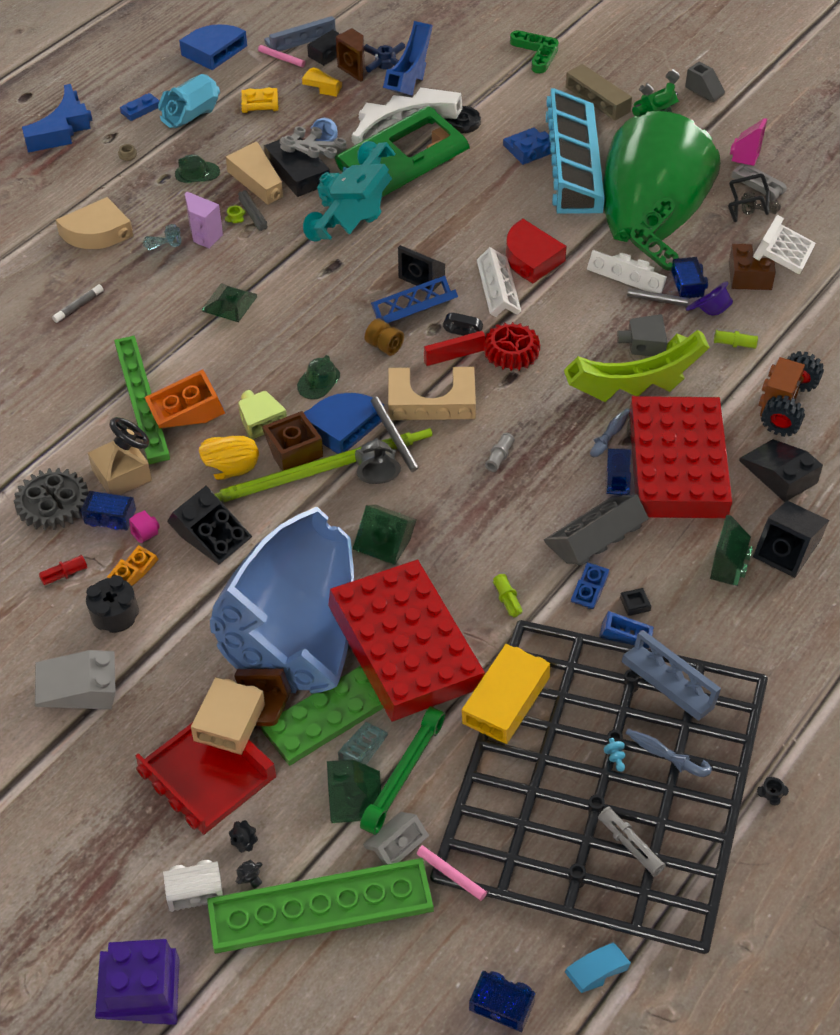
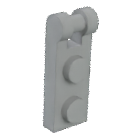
[732,164,787,201]

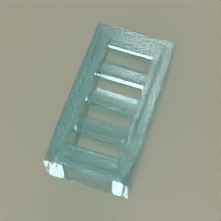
[338,722,388,773]

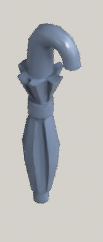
[590,408,630,458]
[626,728,712,777]

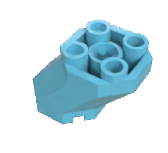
[158,74,220,128]

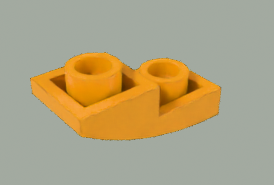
[107,545,159,586]

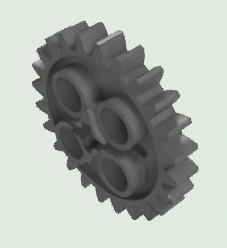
[14,468,90,531]

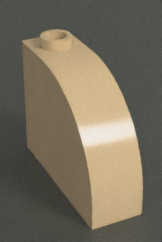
[56,197,133,249]

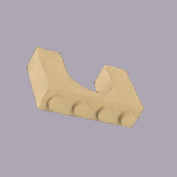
[388,367,476,420]

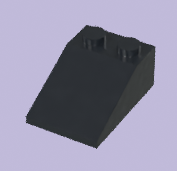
[739,439,823,502]

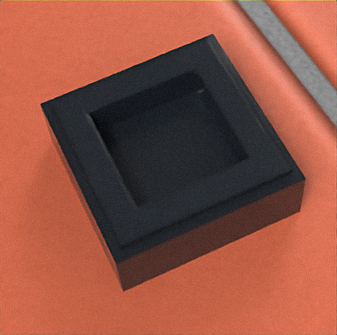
[620,588,651,616]

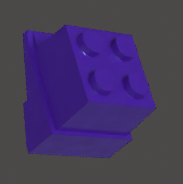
[95,939,180,1025]

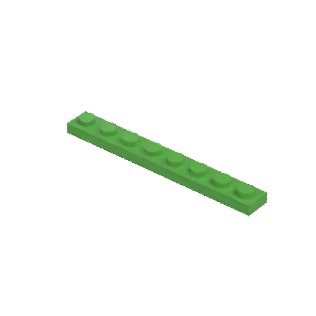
[114,335,170,464]

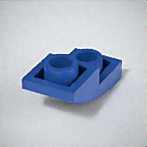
[571,562,610,609]

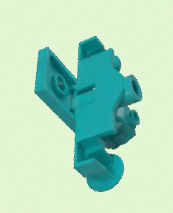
[303,141,396,242]

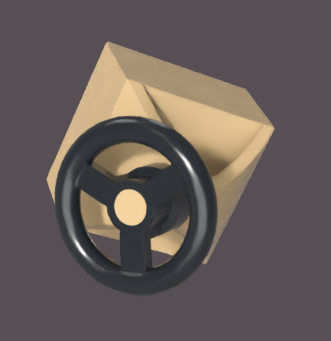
[88,417,152,499]

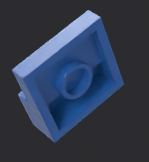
[503,127,551,165]

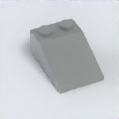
[35,650,115,709]

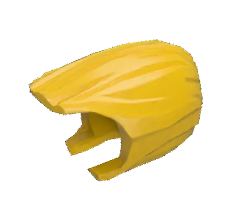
[199,436,259,480]

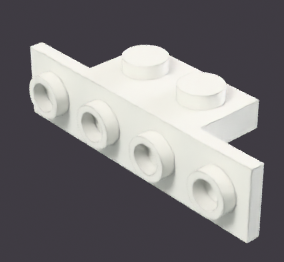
[587,250,667,294]

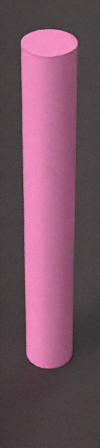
[258,45,305,68]
[417,845,487,901]

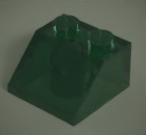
[353,504,417,565]
[710,515,753,586]

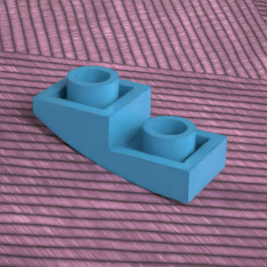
[565,943,631,993]

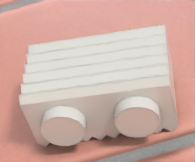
[163,860,223,912]

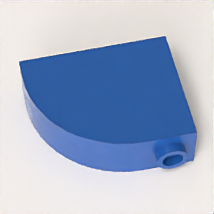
[179,24,247,70]
[304,393,384,454]

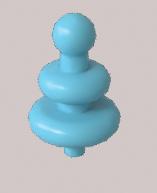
[604,738,625,772]

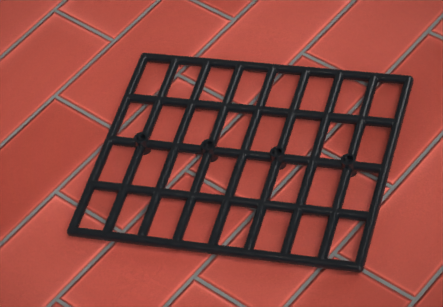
[430,620,768,954]

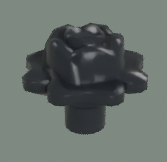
[229,820,258,853]
[235,859,263,889]

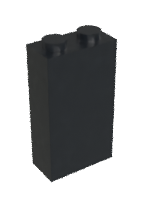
[264,138,330,197]

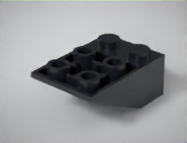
[167,486,252,565]

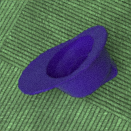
[686,281,733,316]

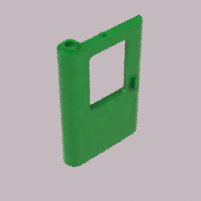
[335,106,470,198]

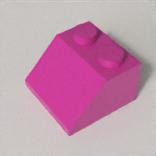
[730,118,767,166]

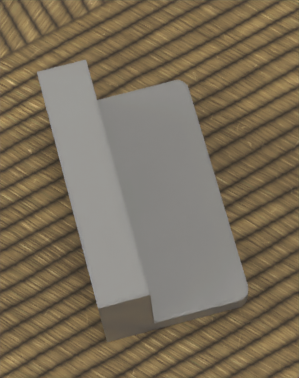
[363,812,429,865]

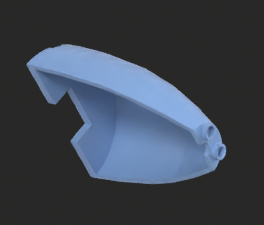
[210,507,354,694]

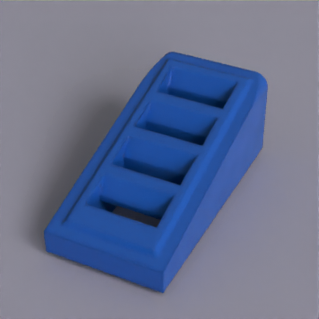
[599,611,654,648]

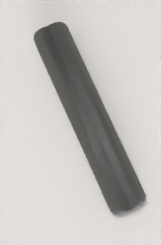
[238,190,268,231]

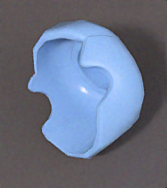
[311,117,338,148]

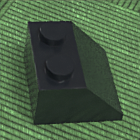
[398,245,445,291]

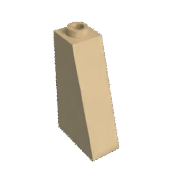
[226,142,283,205]

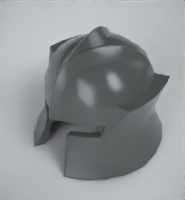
[355,438,401,484]

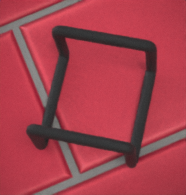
[728,173,770,222]

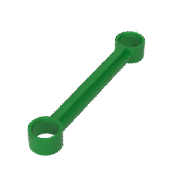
[360,706,446,835]

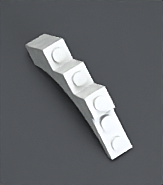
[351,87,463,145]

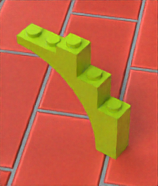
[564,330,710,402]

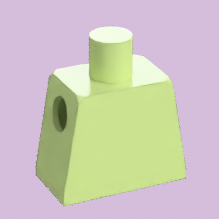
[238,390,287,439]

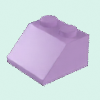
[185,192,223,248]

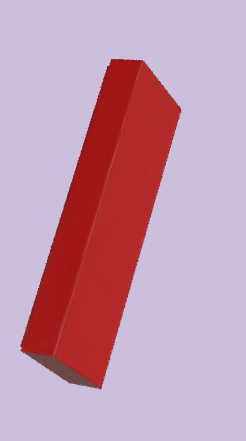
[424,331,486,366]

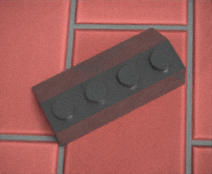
[544,494,649,566]

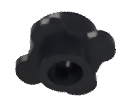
[757,777,789,806]

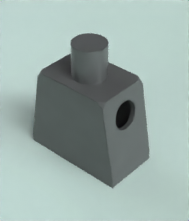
[617,314,667,356]

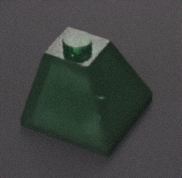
[202,283,257,322]
[327,759,381,823]

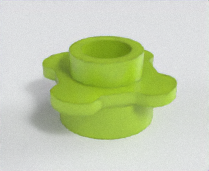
[225,205,246,223]

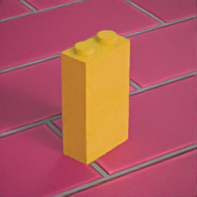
[462,644,550,744]

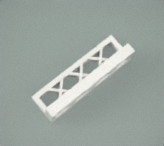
[477,247,521,317]

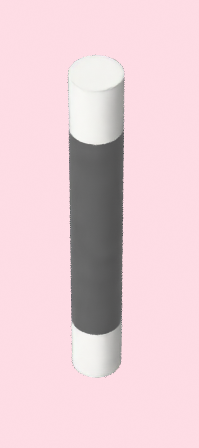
[52,284,104,323]

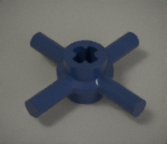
[364,42,405,73]

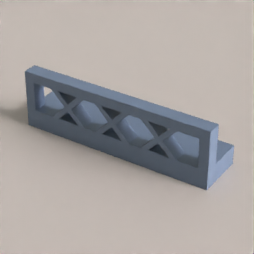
[264,16,336,52]
[621,630,721,721]

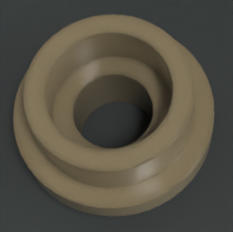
[118,144,137,161]

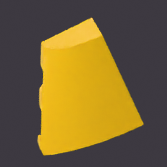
[302,67,342,97]

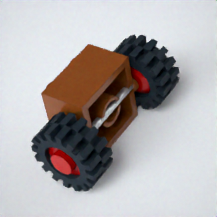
[758,351,824,437]

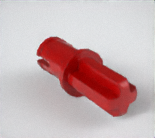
[39,555,87,585]

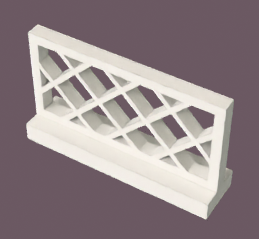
[753,215,816,274]

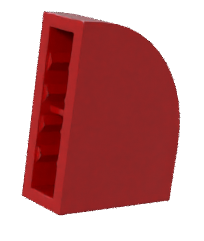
[506,218,567,284]

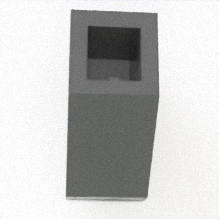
[685,62,725,102]

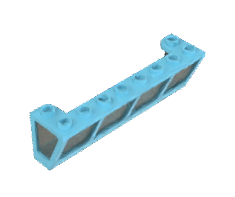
[546,88,604,214]

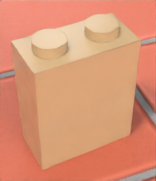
[191,677,265,755]

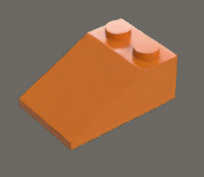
[144,369,225,428]

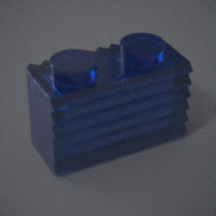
[671,257,708,299]
[81,491,136,531]
[469,971,536,1032]

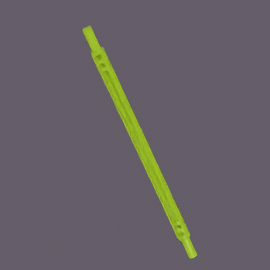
[215,428,433,503]

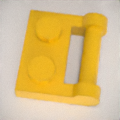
[241,87,279,113]

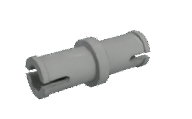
[485,433,515,472]

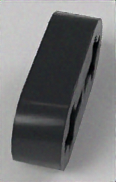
[443,313,483,336]

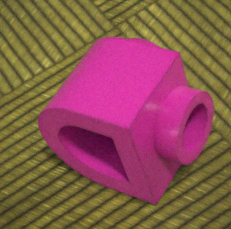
[129,510,160,544]

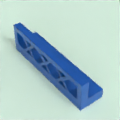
[371,276,458,323]

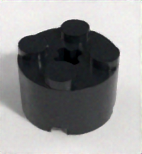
[86,575,139,633]

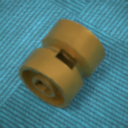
[364,318,404,356]

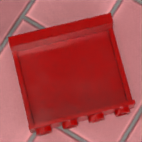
[135,706,276,835]

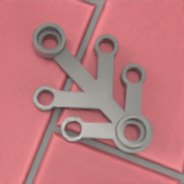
[280,126,347,159]

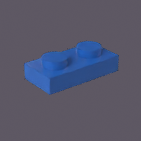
[120,93,159,121]

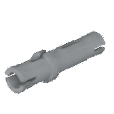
[598,807,666,877]

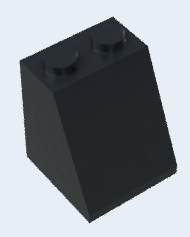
[753,500,829,578]

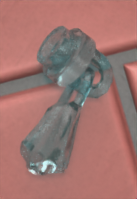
[143,224,181,251]

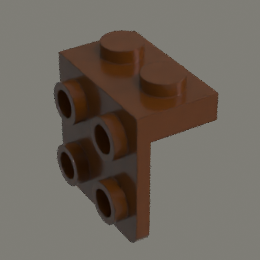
[234,669,291,726]

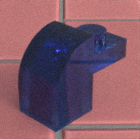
[605,448,631,495]

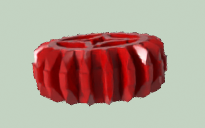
[483,322,541,371]

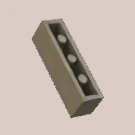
[565,64,632,120]

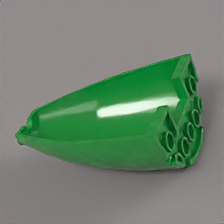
[603,111,721,247]

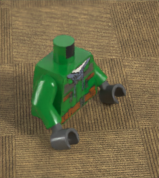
[632,69,680,117]

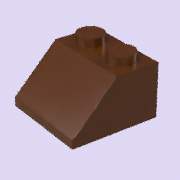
[336,28,365,82]
[262,411,323,471]

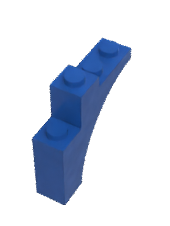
[383,21,433,96]
[22,84,93,153]

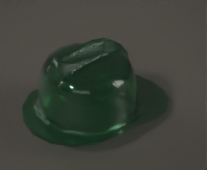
[175,154,220,183]
[297,355,340,399]

